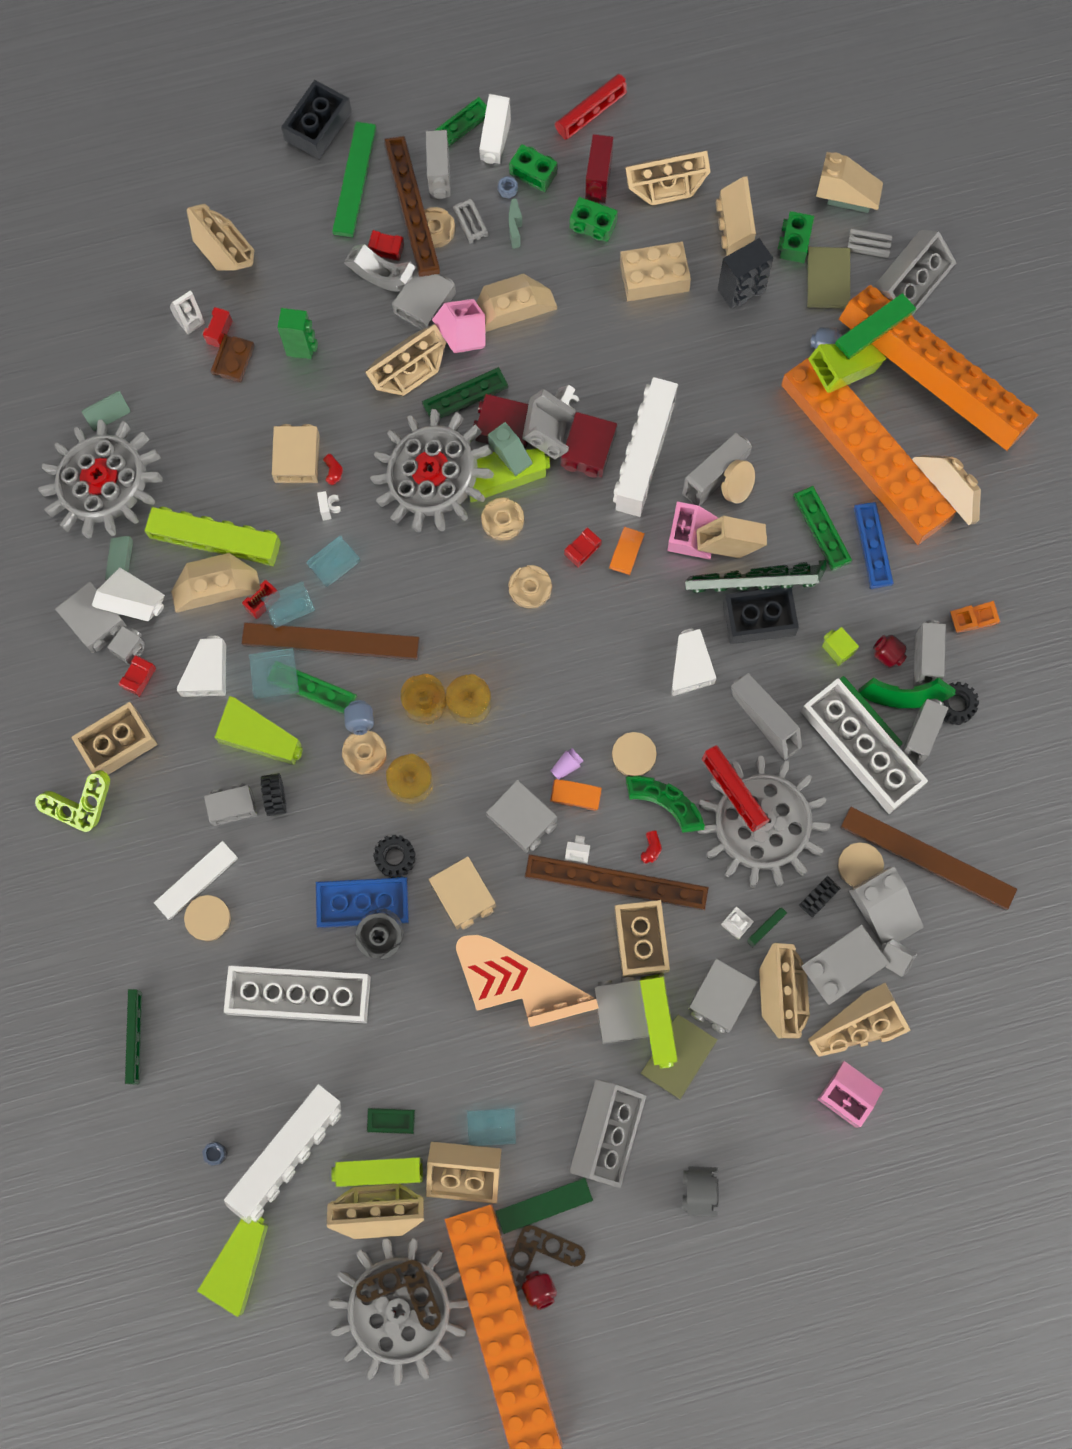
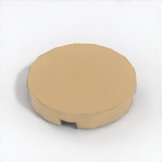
[424,207,455,248]
[721,460,755,504]
[481,497,524,541]
[508,565,552,609]
[342,731,387,775]
[612,732,657,776]
[837,842,884,887]
[184,895,231,941]

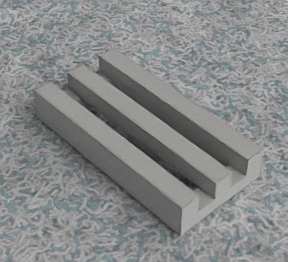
[453,198,488,244]
[847,229,892,258]

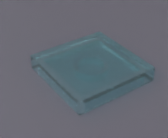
[249,648,299,699]

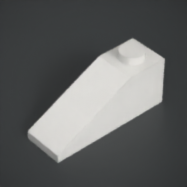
[170,291,205,335]

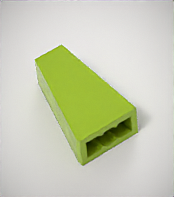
[808,344,886,393]
[470,449,550,502]
[215,696,303,765]
[640,973,678,1068]
[331,1158,423,1187]
[197,1216,268,1317]

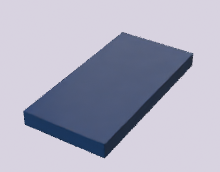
[316,877,409,928]

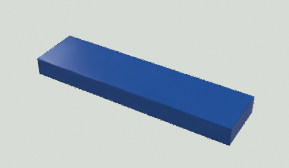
[854,502,893,589]

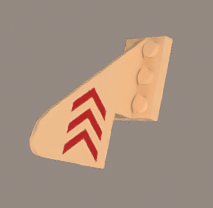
[456,935,599,1027]

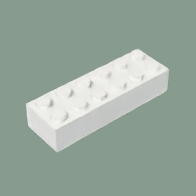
[613,377,678,517]
[801,678,928,814]
[224,966,371,1024]
[224,1084,341,1224]

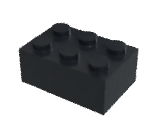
[281,80,352,159]
[718,238,773,309]
[723,587,799,644]

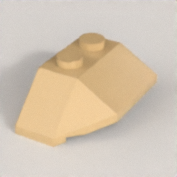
[625,151,710,205]
[187,204,254,270]
[476,273,557,332]
[365,324,446,396]
[912,455,981,525]
[171,553,261,613]
[759,943,810,1039]
[327,1184,424,1239]

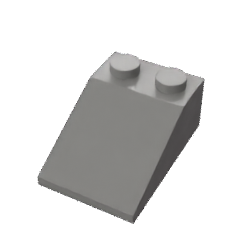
[849,866,924,946]
[801,925,889,1005]

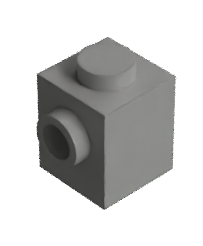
[107,626,145,665]
[880,939,917,976]

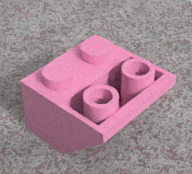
[432,299,485,353]
[667,502,718,559]
[817,1061,883,1128]

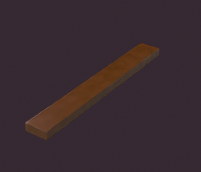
[384,136,440,277]
[242,622,420,660]
[840,807,1017,910]
[525,854,709,911]

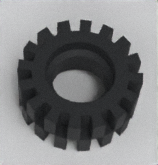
[942,682,979,725]
[260,773,286,816]
[373,835,416,878]
[799,876,841,918]

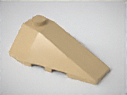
[808,983,911,1057]

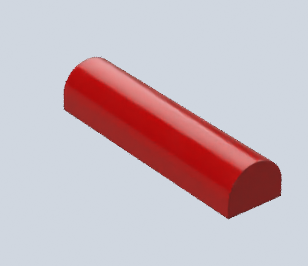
[555,74,627,140]
[702,745,769,832]

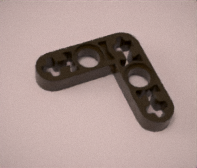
[509,1225,586,1292]
[356,1260,442,1330]

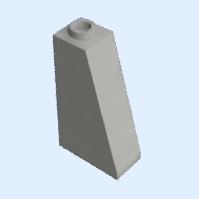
[682,433,752,506]
[731,673,802,761]

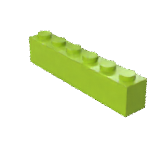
[145,506,281,566]

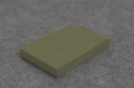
[807,247,850,309]
[640,1014,717,1100]

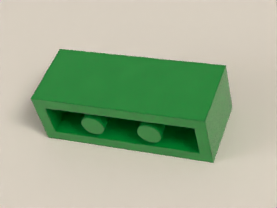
[277,308,318,359]

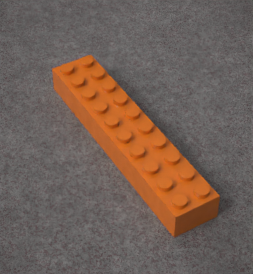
[838,285,1038,451]
[781,356,957,545]
[445,1204,563,1449]

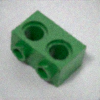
[509,144,558,192]
[570,197,618,242]
[777,211,814,263]

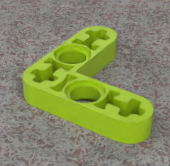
[35,770,110,832]

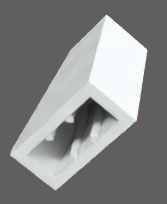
[479,94,511,164]
[92,568,165,621]
[671,628,716,696]
[177,636,226,697]

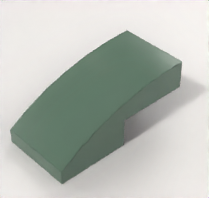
[509,198,523,249]

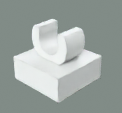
[555,385,579,409]
[317,491,341,520]
[565,835,590,864]
[721,906,754,940]

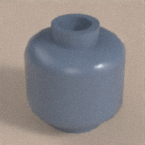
[811,327,843,349]
[344,700,374,735]

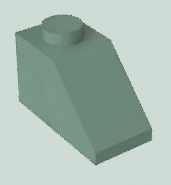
[488,422,533,477]

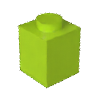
[822,627,859,666]

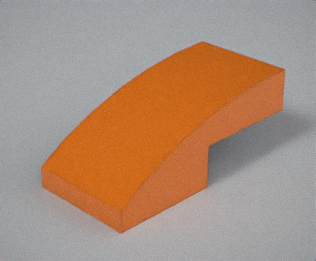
[609,527,645,575]
[950,601,1000,633]
[550,779,602,811]

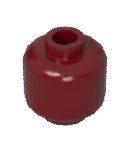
[873,635,907,667]
[522,1271,557,1310]

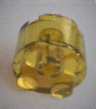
[401,674,447,724]
[446,674,492,724]
[386,754,433,804]

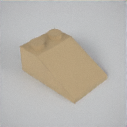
[816,152,883,210]

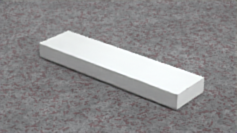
[154,841,238,920]

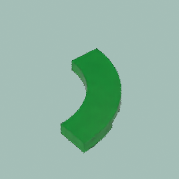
[858,677,955,708]
[626,776,705,833]

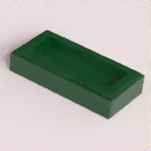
[747,907,787,948]
[367,1108,415,1134]

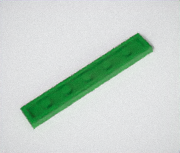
[332,122,377,238]

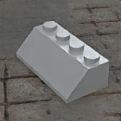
[873,230,957,316]
[569,1080,646,1188]

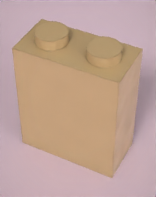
[272,424,320,483]
[696,516,767,558]
[428,856,496,930]

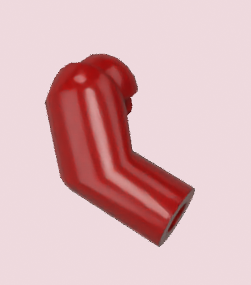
[323,453,343,485]
[641,830,662,864]

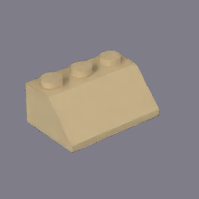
[716,176,756,256]
[426,1142,502,1204]

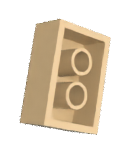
[620,242,691,301]
[71,702,158,779]
[614,900,670,978]

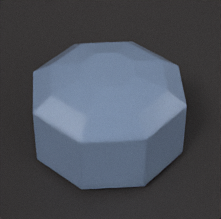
[497,176,518,199]
[202,1142,227,1166]

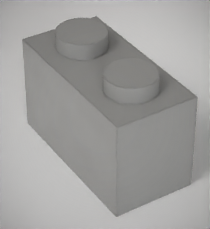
[204,784,257,826]

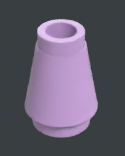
[550,748,583,780]

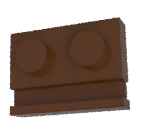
[211,334,255,383]

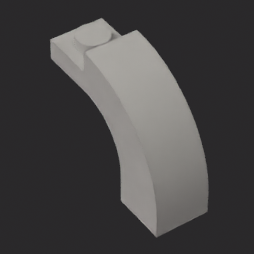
[344,244,416,292]

